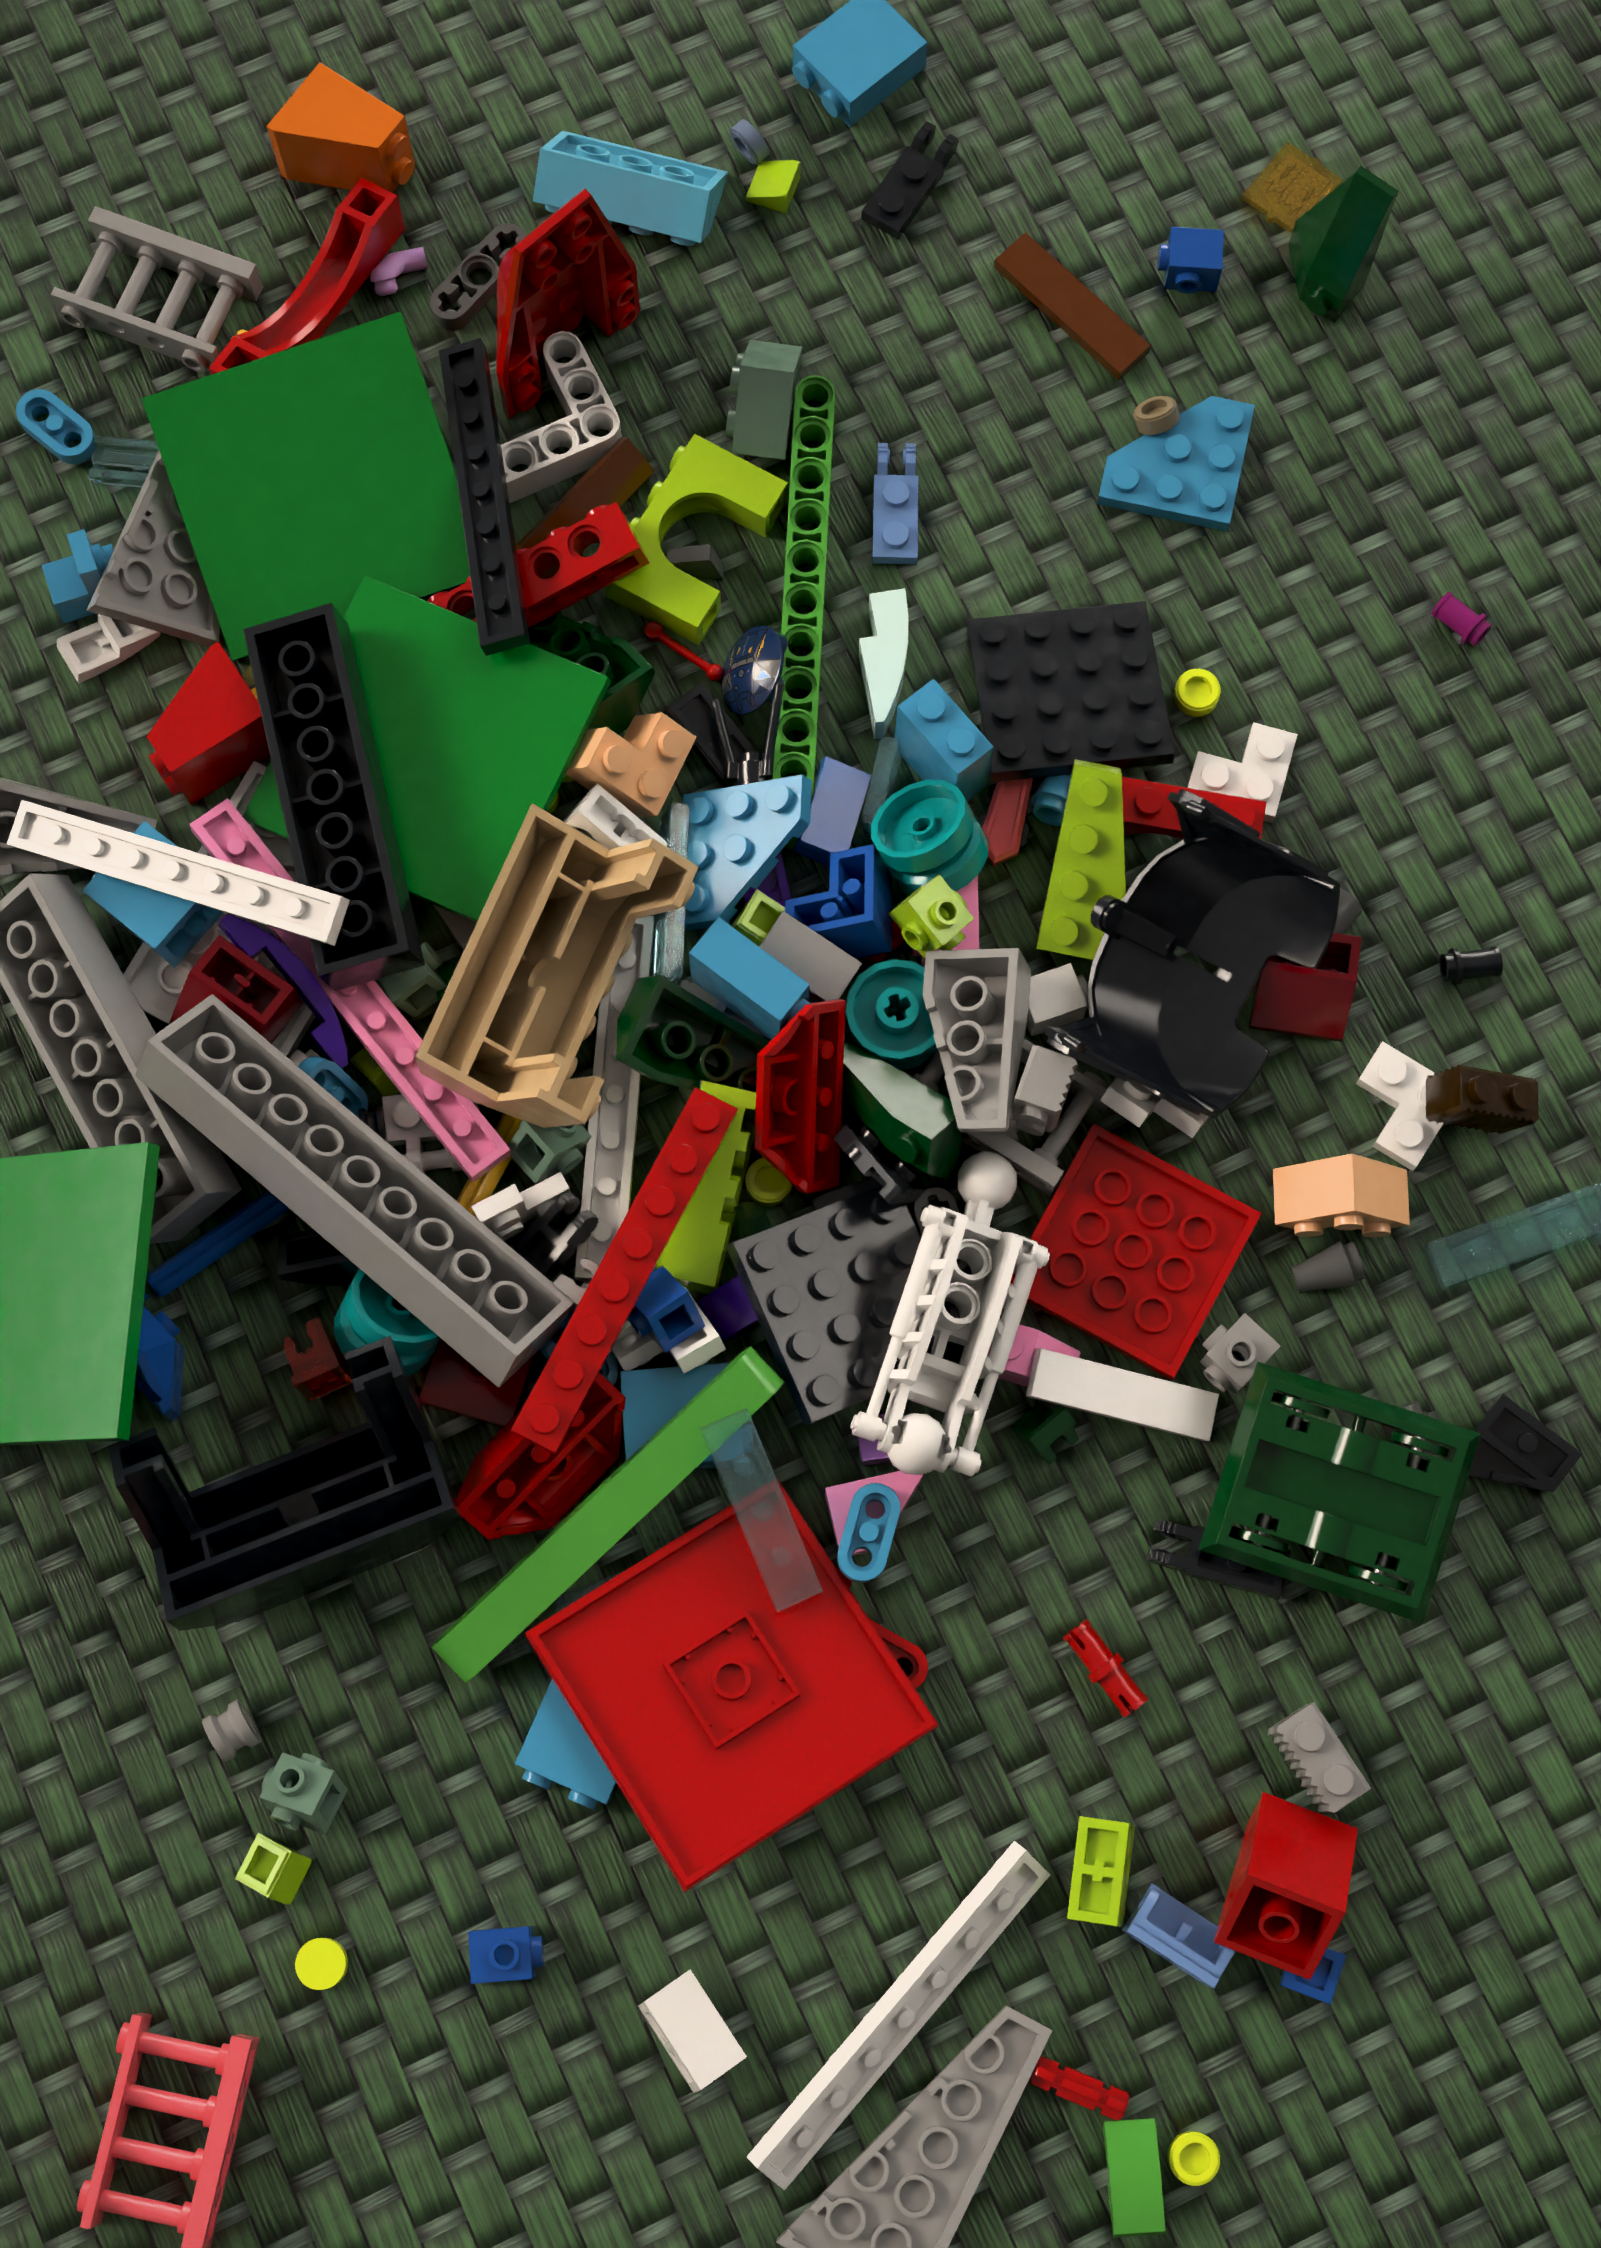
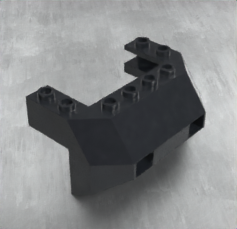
[108,1335,462,1631]

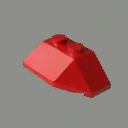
[755,999,846,1194]
[456,1372,626,1540]

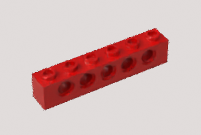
[427,502,649,628]

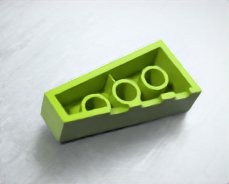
[1036,759,1126,960]

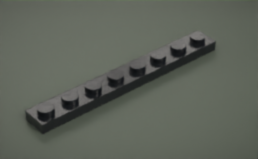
[439,338,530,656]

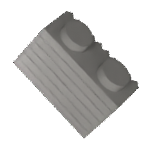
[1010,1045,1078,1136]
[1267,1702,1371,1814]

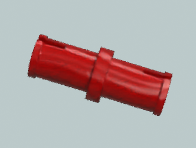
[1063,1619,1148,1718]

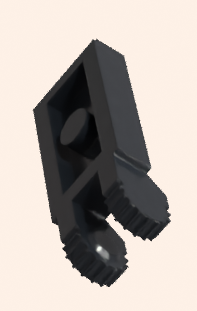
[861,121,959,240]
[512,1192,599,1281]
[1147,1520,1291,1600]

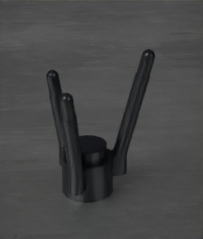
[712,681,784,786]

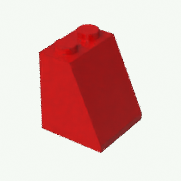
[146,642,270,805]
[1214,1792,1358,1980]

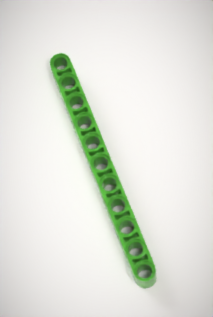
[773,375,835,850]

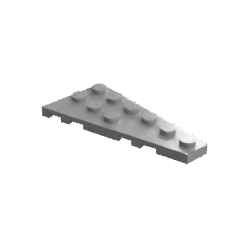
[87,451,220,647]
[776,2005,1053,2248]

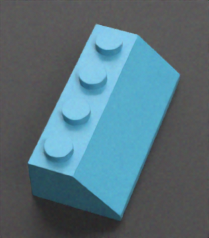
[533,131,728,246]

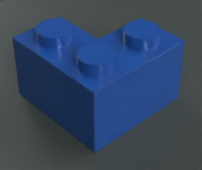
[785,844,892,959]

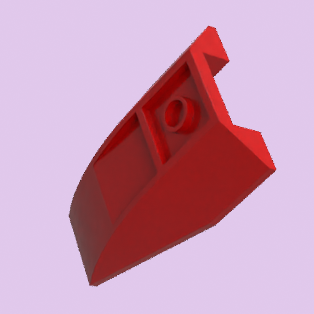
[496,189,640,419]

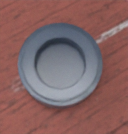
[730,119,770,165]

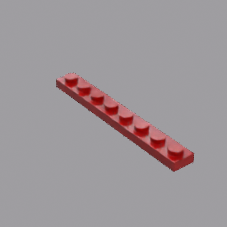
[511,1087,738,1455]

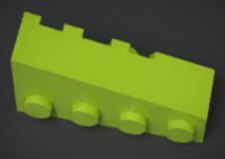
[655,1080,756,1294]

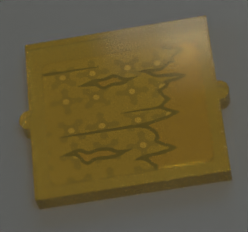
[1242,142,1343,234]

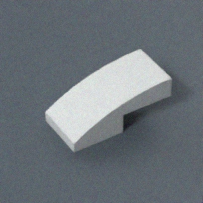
[57,614,160,684]

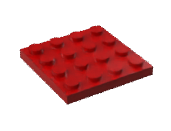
[1010,1123,1262,1381]

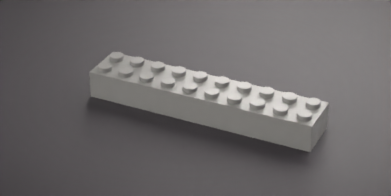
[135,994,574,1388]

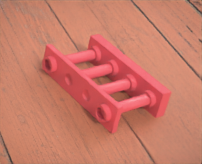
[77,2013,260,2248]

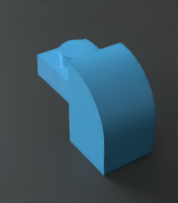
[42,529,113,623]

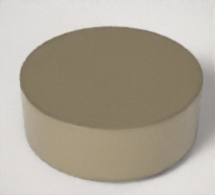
[1133,396,1180,435]

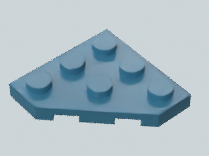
[1097,396,1255,531]
[677,774,812,931]

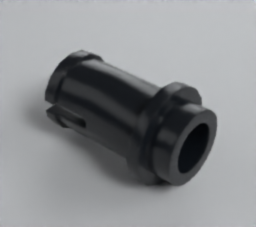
[1439,947,1503,985]

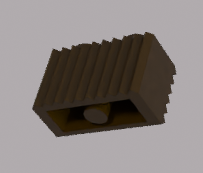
[1426,1065,1539,1134]

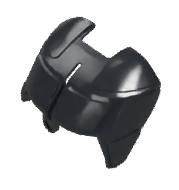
[1044,789,1340,1119]

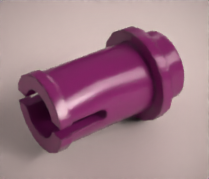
[1431,591,1492,647]

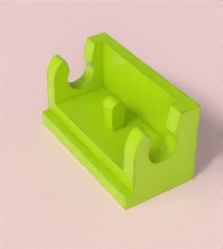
[1067,1816,1135,1927]

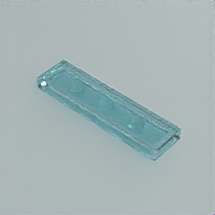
[653,802,690,984]
[1424,1182,1601,1290]
[700,1409,823,1612]

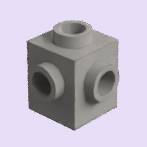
[1200,1313,1280,1395]

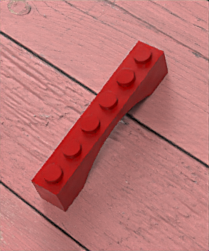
[209,178,405,375]

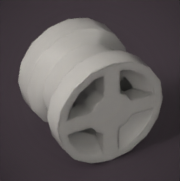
[202,1699,261,1763]

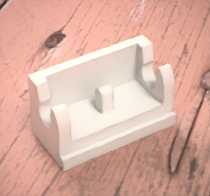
[638,1970,747,2093]

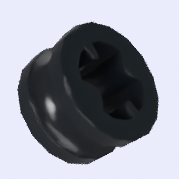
[358,1106,387,1142]

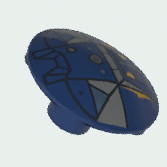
[721,626,787,715]

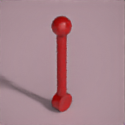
[645,622,724,682]

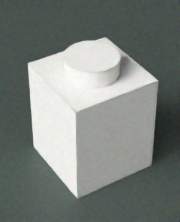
[1027,963,1088,1036]

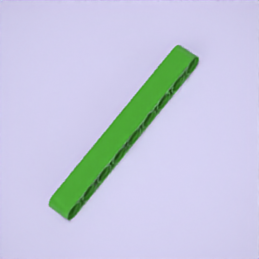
[431,1346,784,1683]

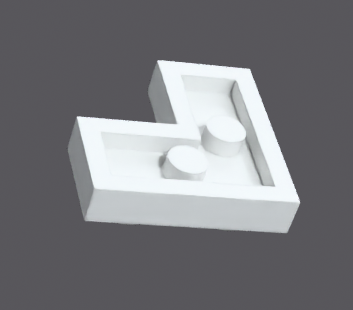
[1187,722,1298,823]
[1356,1041,1443,1171]
[1100,1077,1209,1138]
[471,1172,570,1241]
[611,1287,726,1374]

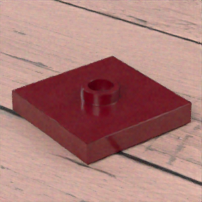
[419,1339,536,1428]

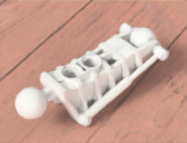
[850,1151,1050,1477]

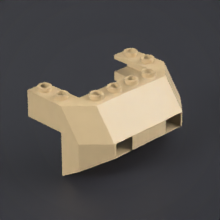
[415,803,699,1128]

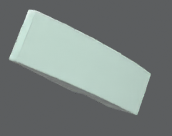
[858,588,909,739]

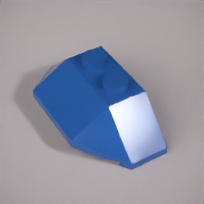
[135,1292,184,1422]

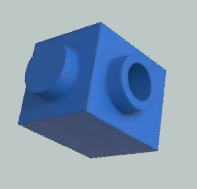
[1157,227,1224,293]
[628,1266,705,1353]
[468,1926,544,1984]

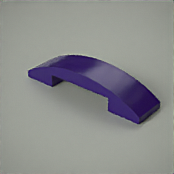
[218,914,348,1069]

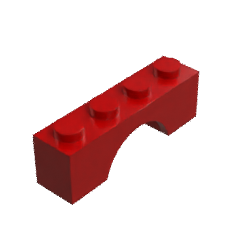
[1122,777,1267,839]

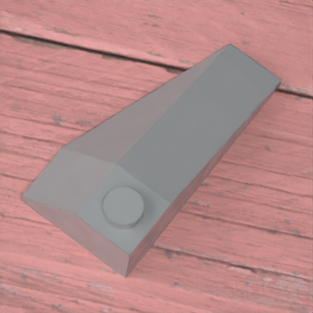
[0,777,157,875]
[923,948,1031,1132]

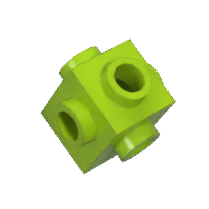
[888,874,975,958]

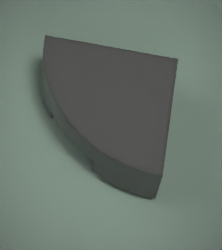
[667,544,724,579]

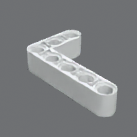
[454,331,622,503]

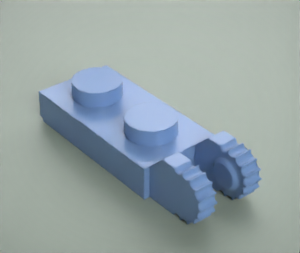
[872,443,919,564]

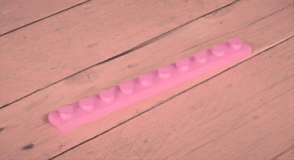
[189,798,511,1182]

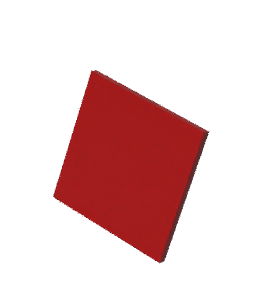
[525,1477,939,1893]

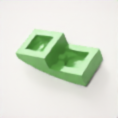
[1103,2118,1165,2238]

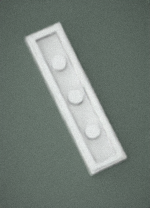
[1026,1348,1219,1441]

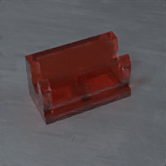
[284,1317,352,1402]

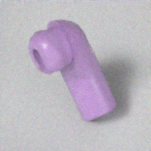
[370,247,428,296]

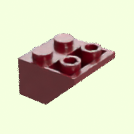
[1249,933,1361,1042]
[169,935,303,1044]

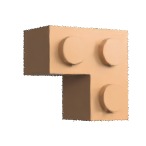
[566,712,696,818]
[1273,1154,1410,1237]

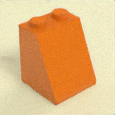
[266,62,415,193]

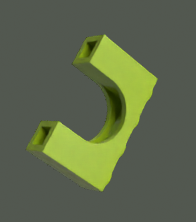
[605,434,788,646]

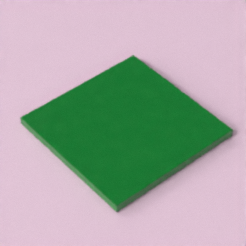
[141,311,470,662]
[242,576,611,923]
[0,1142,160,1446]

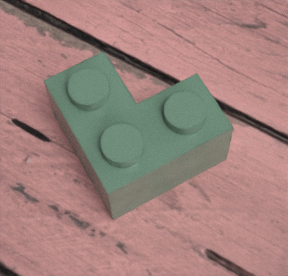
[726,340,802,460]

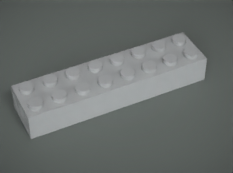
[0,873,242,1244]

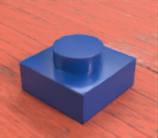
[1279,1948,1346,2004]

